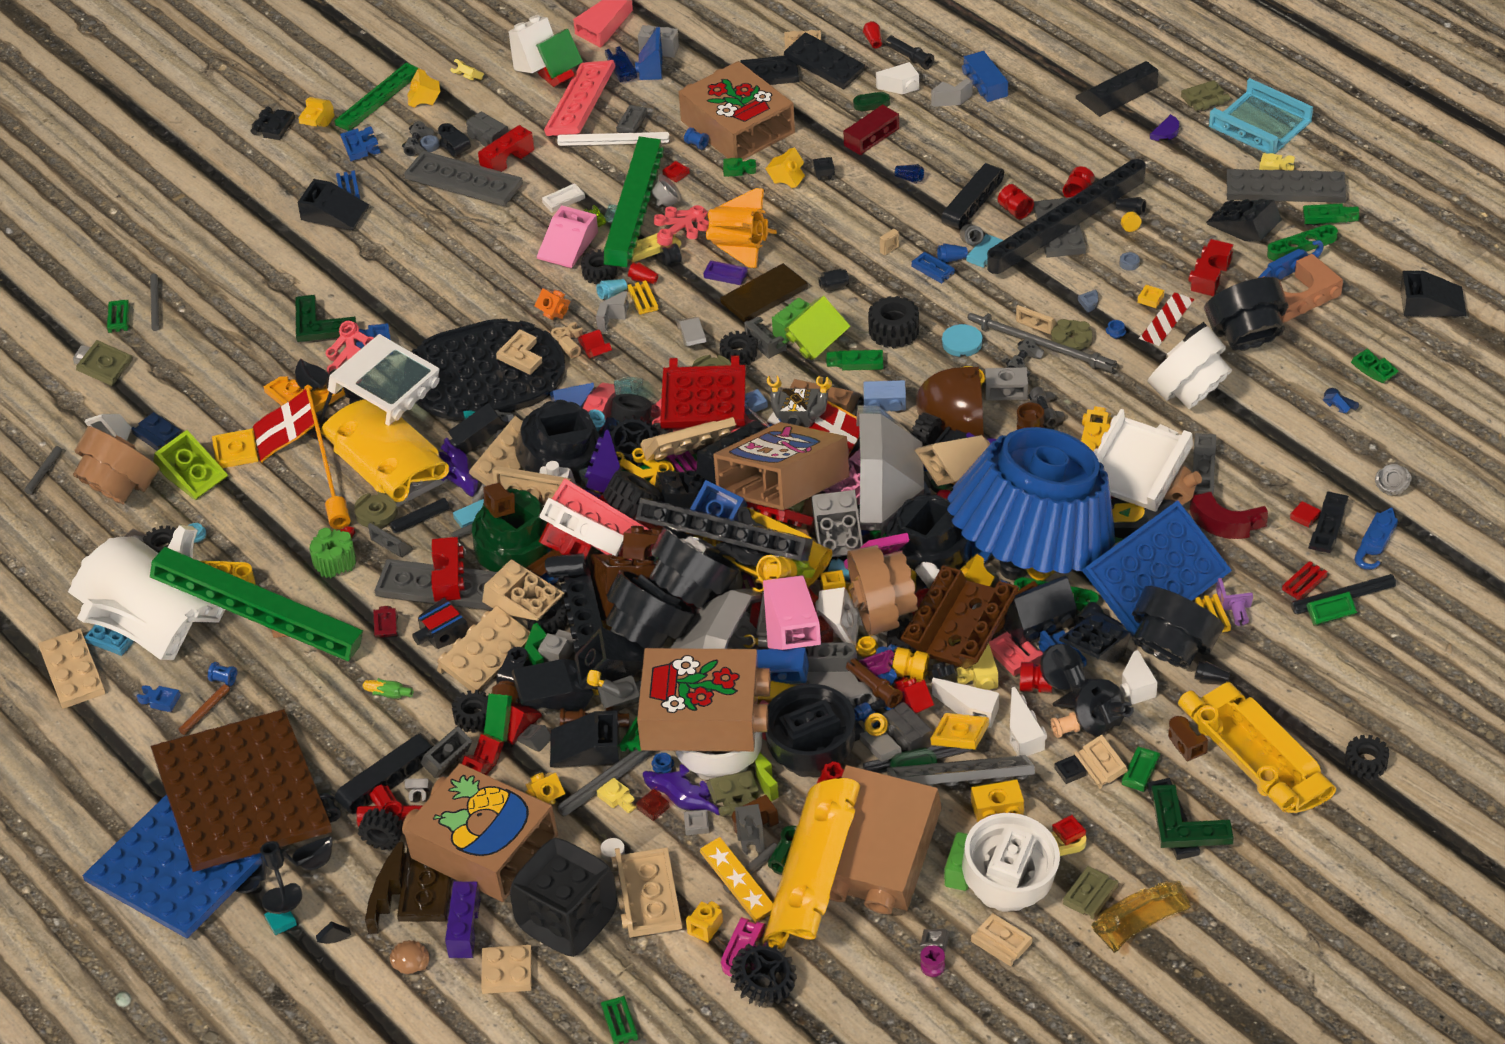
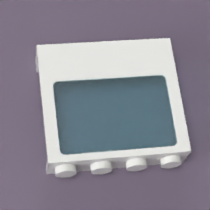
[328,334,439,426]

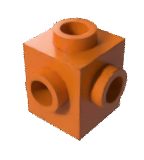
[534,288,571,320]

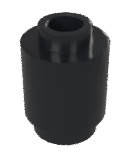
[818,268,849,292]

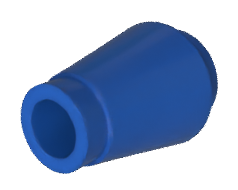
[937,243,968,263]

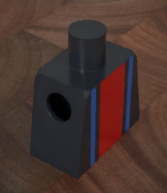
[412,597,468,649]

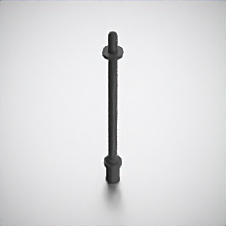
[967,313,1117,373]

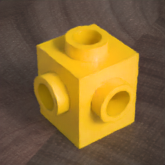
[1082,406,1112,426]
[525,772,565,805]

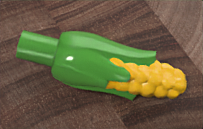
[362,678,414,699]

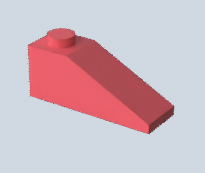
[583,383,622,430]

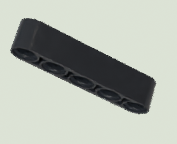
[941,163,1005,229]
[335,733,435,814]

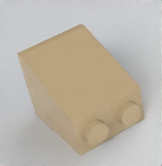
[915,435,990,486]

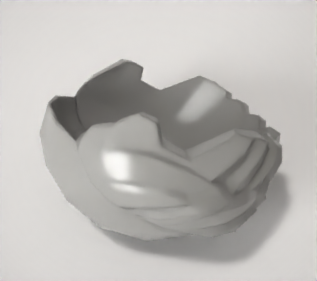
[1375,464,1412,496]

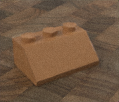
[790,379,861,414]

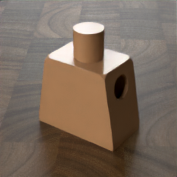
[1163,465,1202,505]

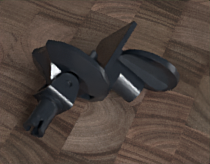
[1040,644,1134,736]

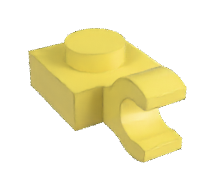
[450,59,484,80]
[1259,153,1295,171]
[596,778,636,813]

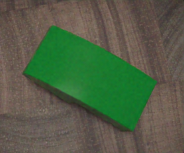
[1351,348,1399,383]

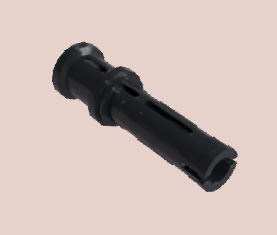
[886,35,934,70]

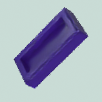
[703,260,748,285]

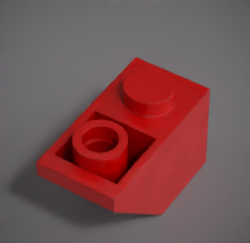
[893,677,934,713]

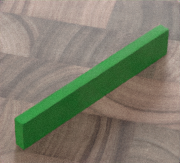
[334,63,420,131]

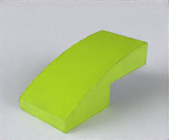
[755,752,779,802]

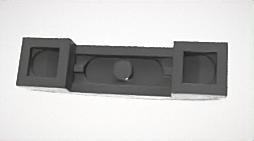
[1193,433,1216,495]

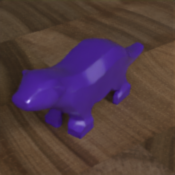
[438,438,478,497]
[643,764,720,815]

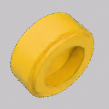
[1121,212,1141,232]

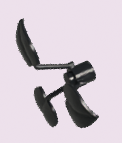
[295,359,385,439]
[235,836,333,914]

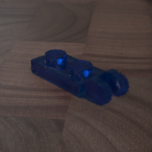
[605,46,638,83]

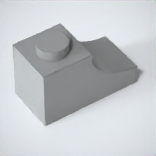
[538,630,577,663]

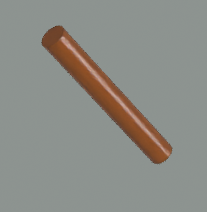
[179,684,230,735]

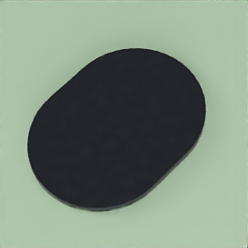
[404,319,565,421]

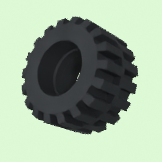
[868,296,919,348]
[603,470,663,519]

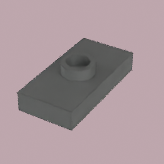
[616,105,647,133]

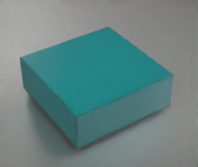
[264,911,297,935]

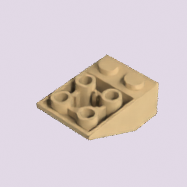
[482,559,564,621]

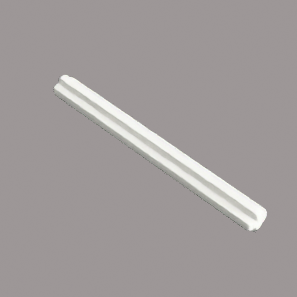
[557,132,670,146]

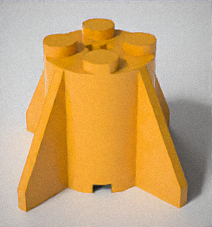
[706,188,777,268]

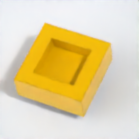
[1137,285,1165,308]

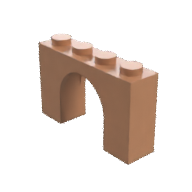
[1261,254,1343,323]

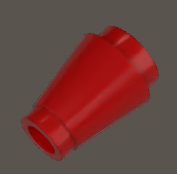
[863,21,882,49]
[628,262,659,285]

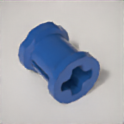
[684,127,709,150]
[208,662,237,686]

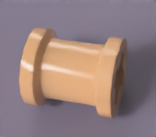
[1050,712,1080,738]

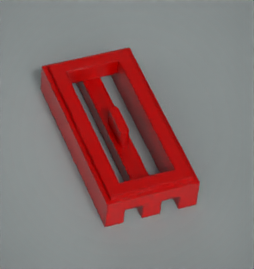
[1282,561,1328,600]

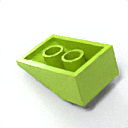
[153,430,228,500]

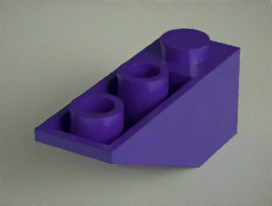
[585,430,620,493]

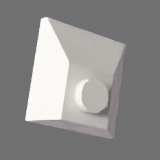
[816,587,860,647]

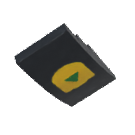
[1111,498,1176,539]

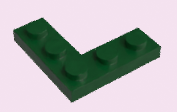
[295,295,357,342]
[1151,785,1234,848]

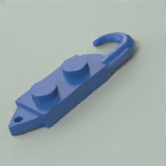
[1258,240,1324,280]
[1354,508,1398,570]

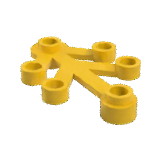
[595,448,674,493]

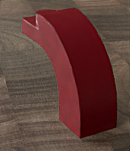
[1189,492,1268,539]

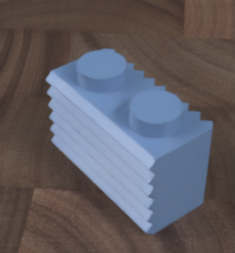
[863,380,906,412]

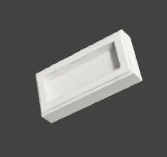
[542,184,585,213]

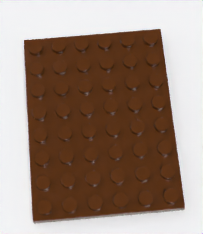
[151,709,332,872]

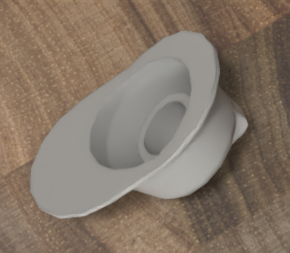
[652,174,681,207]

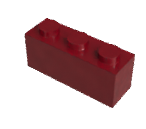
[843,104,899,155]

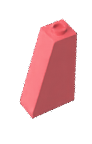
[573,0,633,48]

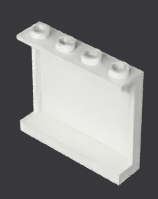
[1093,409,1193,512]

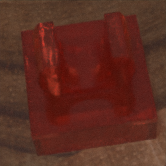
[636,788,670,821]

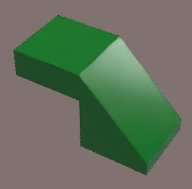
[524,623,547,666]

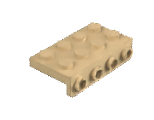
[641,417,736,461]
[437,606,530,693]
[611,847,682,938]

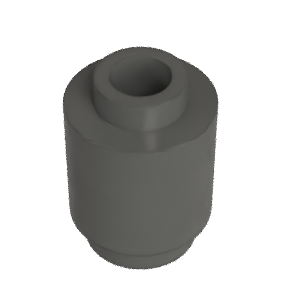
[960,224,984,245]

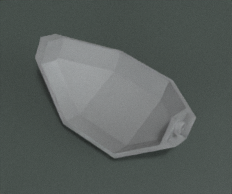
[856,406,924,537]
[671,588,764,649]

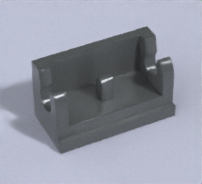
[744,317,787,359]
[735,804,765,855]

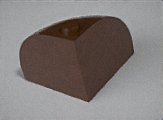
[916,366,984,437]
[591,554,658,619]

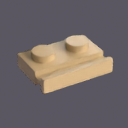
[1074,735,1128,789]
[971,913,1032,966]

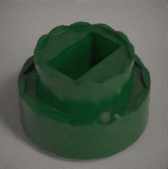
[472,488,553,572]

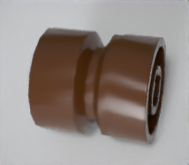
[1017,402,1044,430]

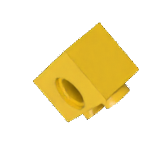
[971,780,1024,823]

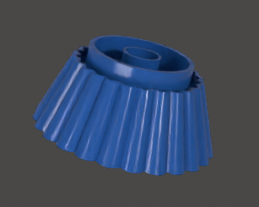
[947,427,1116,574]

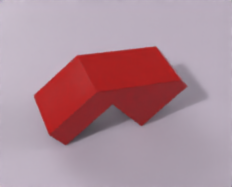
[538,67,575,87]
[577,329,612,358]
[539,522,592,559]
[462,734,504,775]

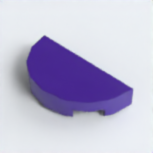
[1150,114,1179,141]

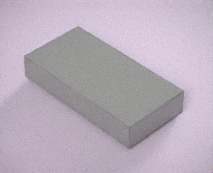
[860,727,902,762]

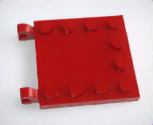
[660,355,746,428]

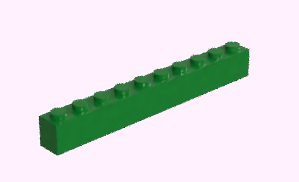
[604,136,664,267]
[150,547,363,662]

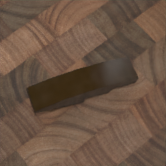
[365,842,406,934]

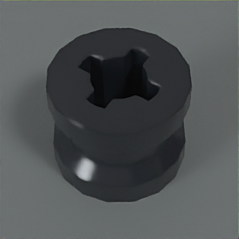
[660,243,682,266]

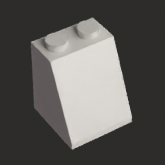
[509,15,554,73]

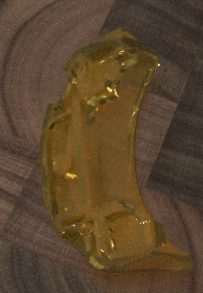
[1091,881,1191,953]

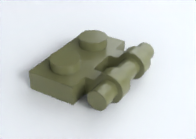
[1181,80,1230,111]
[706,770,759,817]

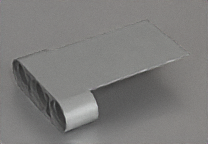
[807,671,877,708]

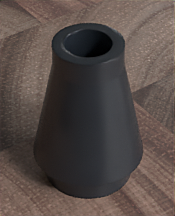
[1116,197,1147,215]
[1194,661,1230,684]

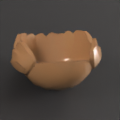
[389,940,429,974]

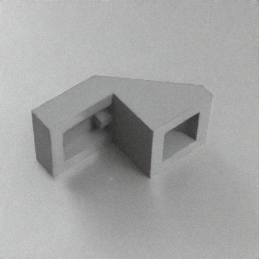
[931,78,972,107]
[596,291,629,332]
[677,317,707,346]

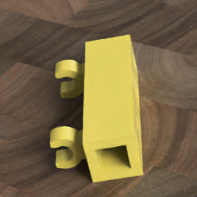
[952,639,998,690]

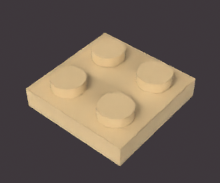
[481,945,532,994]

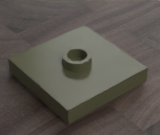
[76,340,133,386]

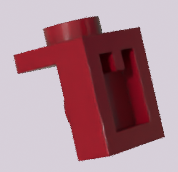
[373,606,398,638]

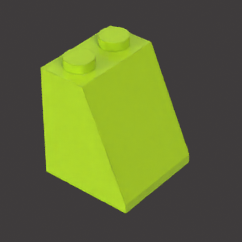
[784,296,851,360]

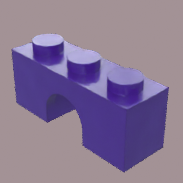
[445,881,481,958]

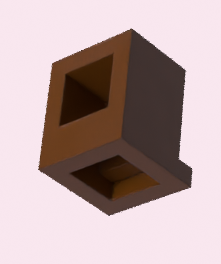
[483,482,515,518]

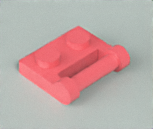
[989,632,1043,676]

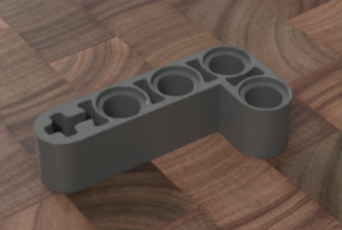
[799,643,859,672]

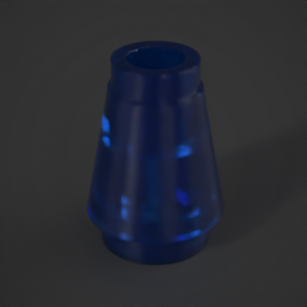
[894,164,925,183]

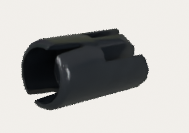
[544,553,586,578]

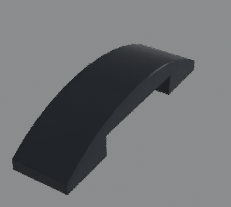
[1308,491,1349,553]

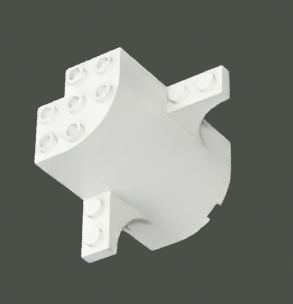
[68,525,225,660]

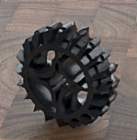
[609,415,660,469]
[730,941,797,1007]

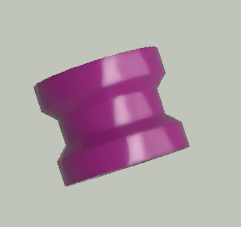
[920,945,945,977]

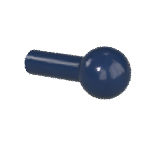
[1324,388,1359,410]

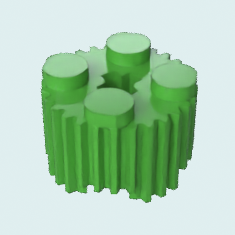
[309,528,356,578]

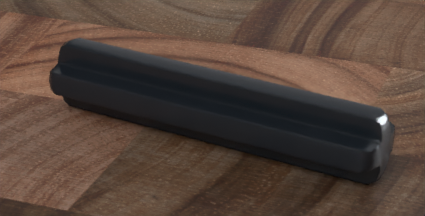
[390,498,449,533]

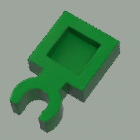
[723,158,756,177]

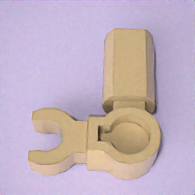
[551,322,583,359]

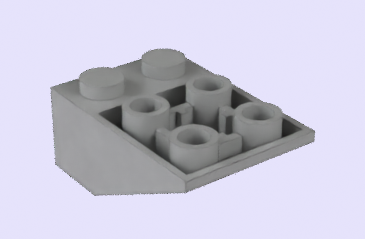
[811,490,863,557]

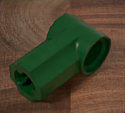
[768,825,797,875]

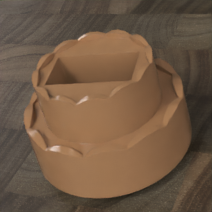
[73,426,160,505]
[847,545,918,636]

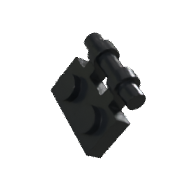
[250,106,295,140]

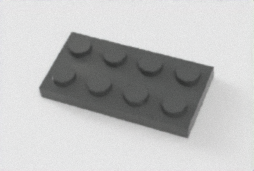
[1033,197,1086,258]

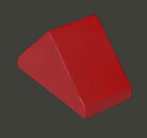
[507,703,542,745]

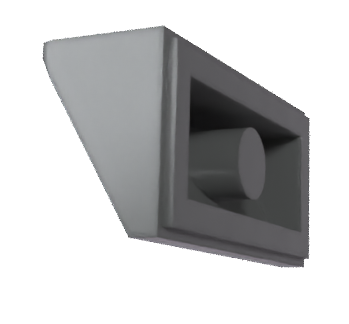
[368,523,412,558]

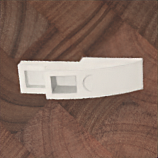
[540,498,623,556]

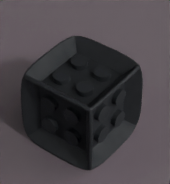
[510,838,617,957]

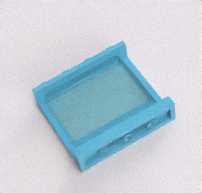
[1209,78,1313,154]

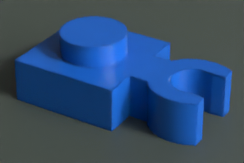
[137,685,181,712]

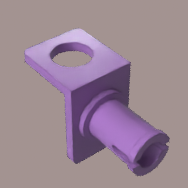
[1216,578,1253,626]

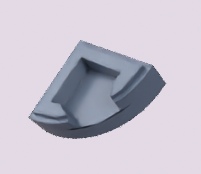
[1078,289,1098,312]

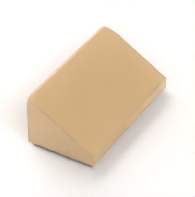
[1016,305,1057,335]

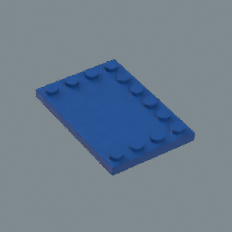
[1082,500,1232,637]

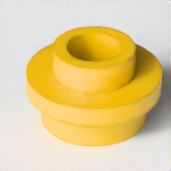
[856,636,878,657]
[865,713,888,737]

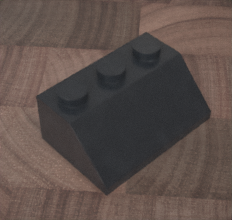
[1003,575,1077,645]

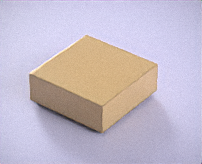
[880,229,899,256]

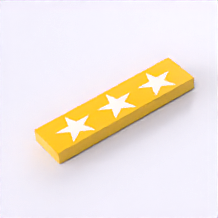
[700,837,773,923]

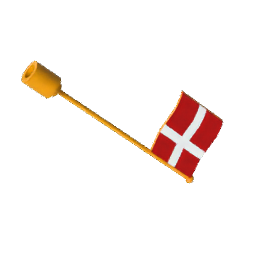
[253,385,351,529]
[809,400,957,485]

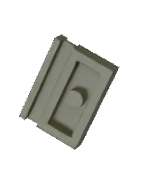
[1063,866,1118,920]

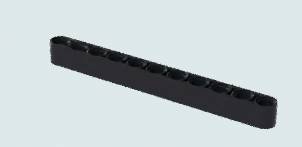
[987,159,1146,274]

